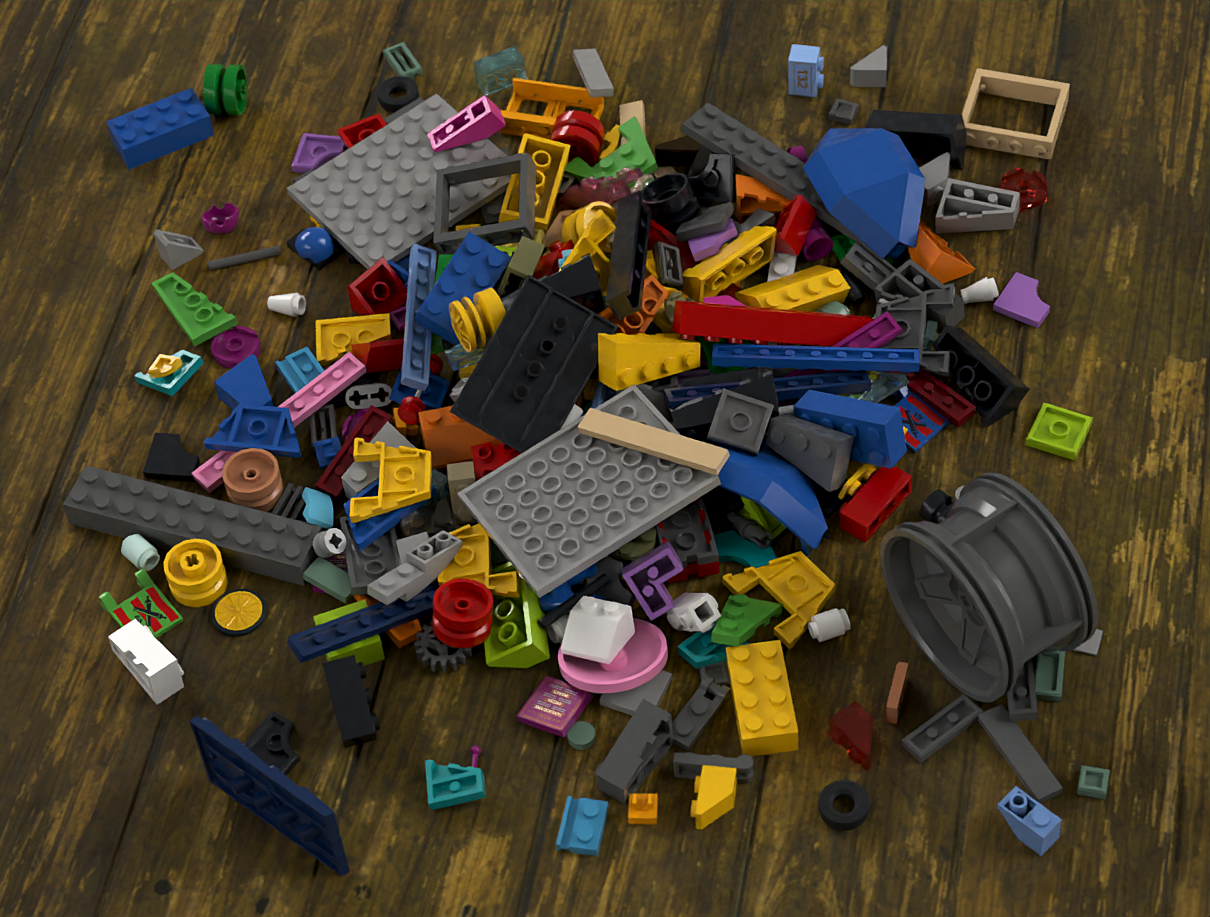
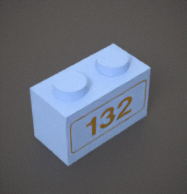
[788,44,824,97]

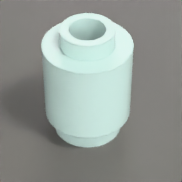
[121,534,160,571]

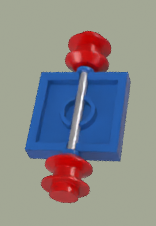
[389,354,451,425]

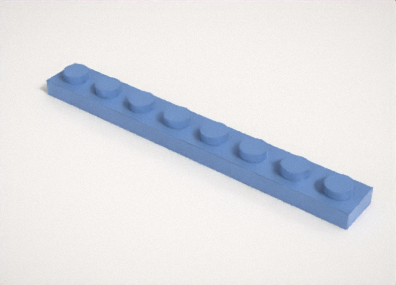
[401,244,437,391]

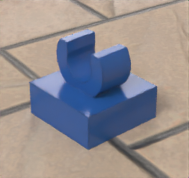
[313,436,341,469]

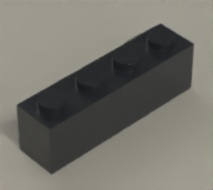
[864,110,967,170]
[501,253,605,313]
[933,325,1030,427]
[669,371,779,443]

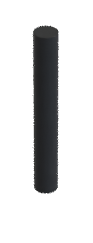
[539,573,610,629]

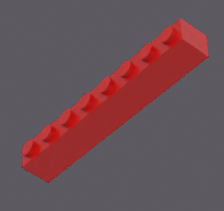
[672,300,874,347]

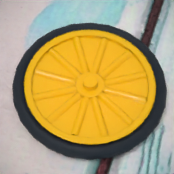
[211,589,267,636]

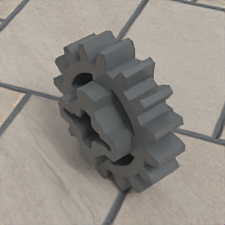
[414,620,474,673]

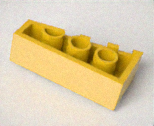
[598,333,700,391]

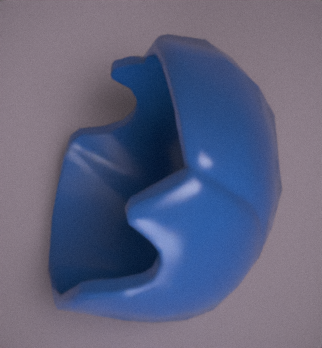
[295,227,335,263]

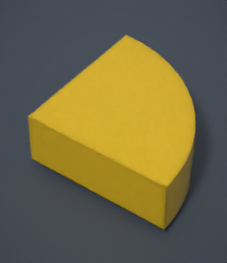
[147,354,183,378]

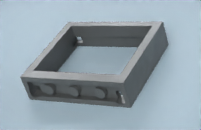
[434,153,536,255]

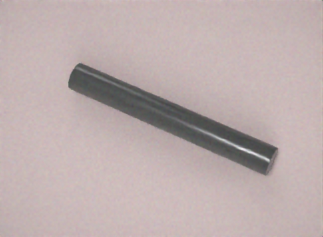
[208,245,281,271]

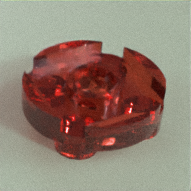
[999,168,1048,213]

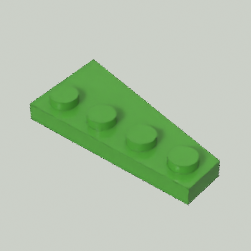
[151,272,238,346]

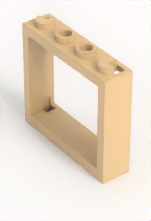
[962,68,1070,160]

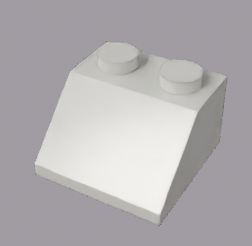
[561,596,635,664]

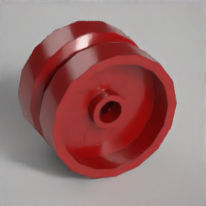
[549,110,605,167]
[432,578,493,648]

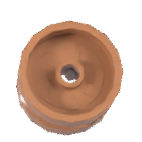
[222,448,284,512]

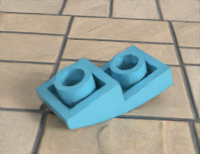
[302,487,333,529]

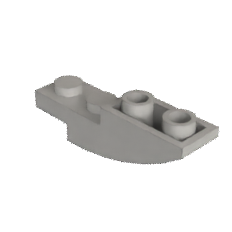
[367,530,463,605]

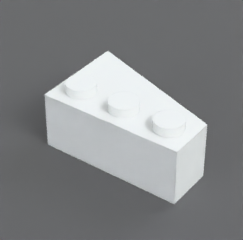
[108,619,184,705]

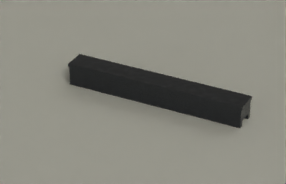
[606,190,652,321]

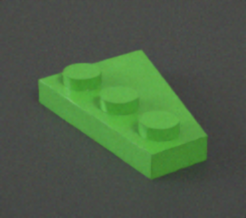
[711,594,783,647]

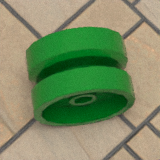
[203,64,247,115]

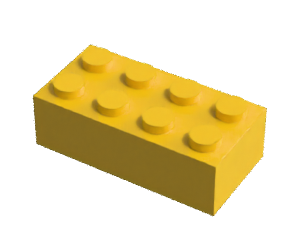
[499,133,570,235]
[726,640,798,757]

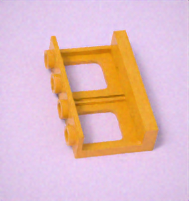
[499,78,604,139]

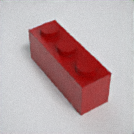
[839,466,912,543]

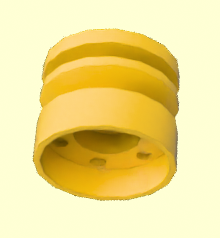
[449,287,506,353]

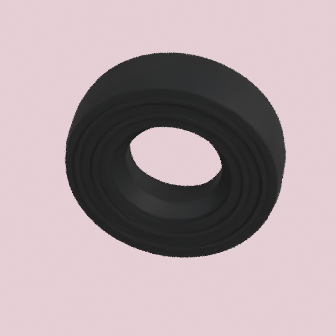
[377,76,419,113]
[818,780,870,830]

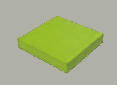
[1025,402,1093,461]

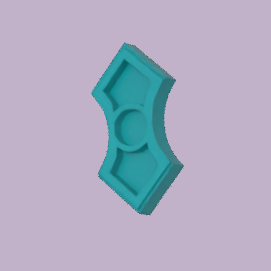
[714,529,777,568]

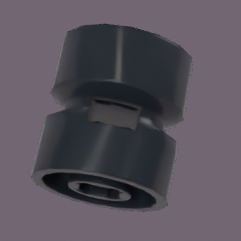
[919,489,955,524]

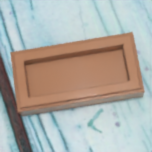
[886,662,908,724]

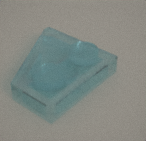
[845,371,909,403]

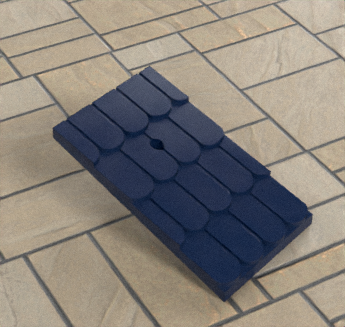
[189,716,350,876]

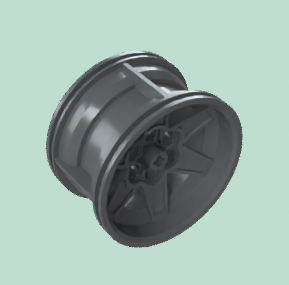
[880,472,1098,703]

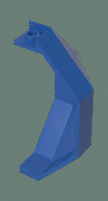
[803,128,926,259]
[708,442,830,557]

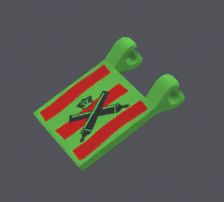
[99,569,183,638]

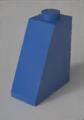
[214,354,273,410]

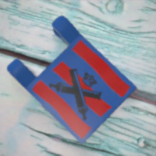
[891,379,950,453]

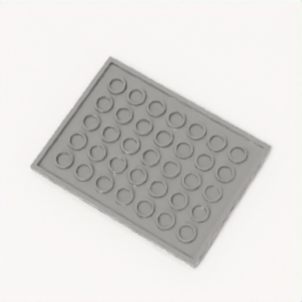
[287,94,512,269]
[457,385,721,598]

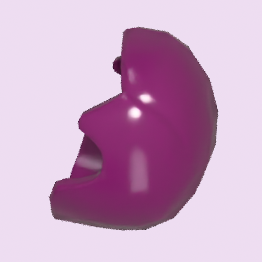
[201,202,239,235]

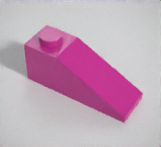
[428,95,506,152]

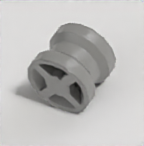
[312,528,346,558]

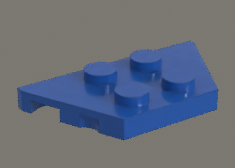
[204,404,301,458]
[343,478,437,551]

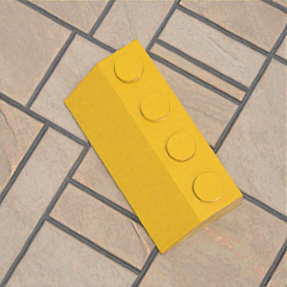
[680,226,777,303]
[735,265,850,312]

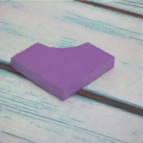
[291,133,348,173]
[687,218,738,261]
[993,272,1050,328]

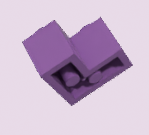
[622,541,683,621]

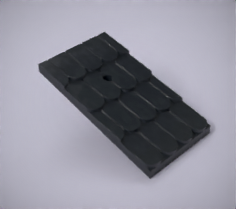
[449,274,618,453]

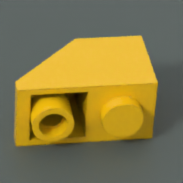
[691,765,737,829]

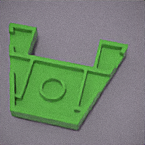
[565,116,658,196]

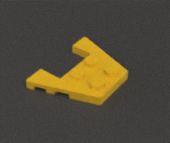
[558,209,659,303]
[350,438,432,523]
[438,523,519,598]
[722,551,835,650]

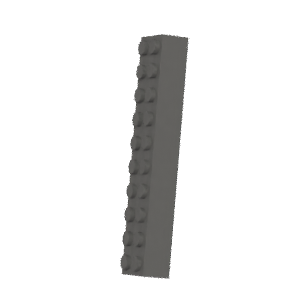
[63,466,322,586]

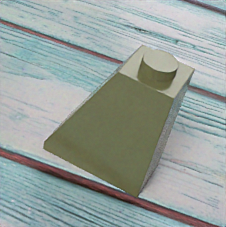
[497,236,545,299]

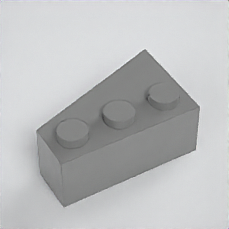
[341,421,415,500]

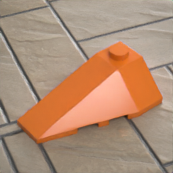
[907,219,975,284]
[598,275,669,335]

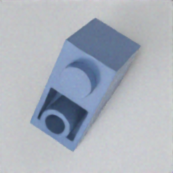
[997,786,1062,856]

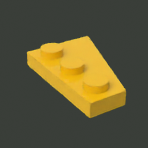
[316,313,392,366]

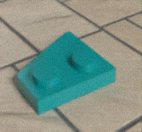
[135,350,204,396]
[677,618,750,669]
[425,760,486,810]

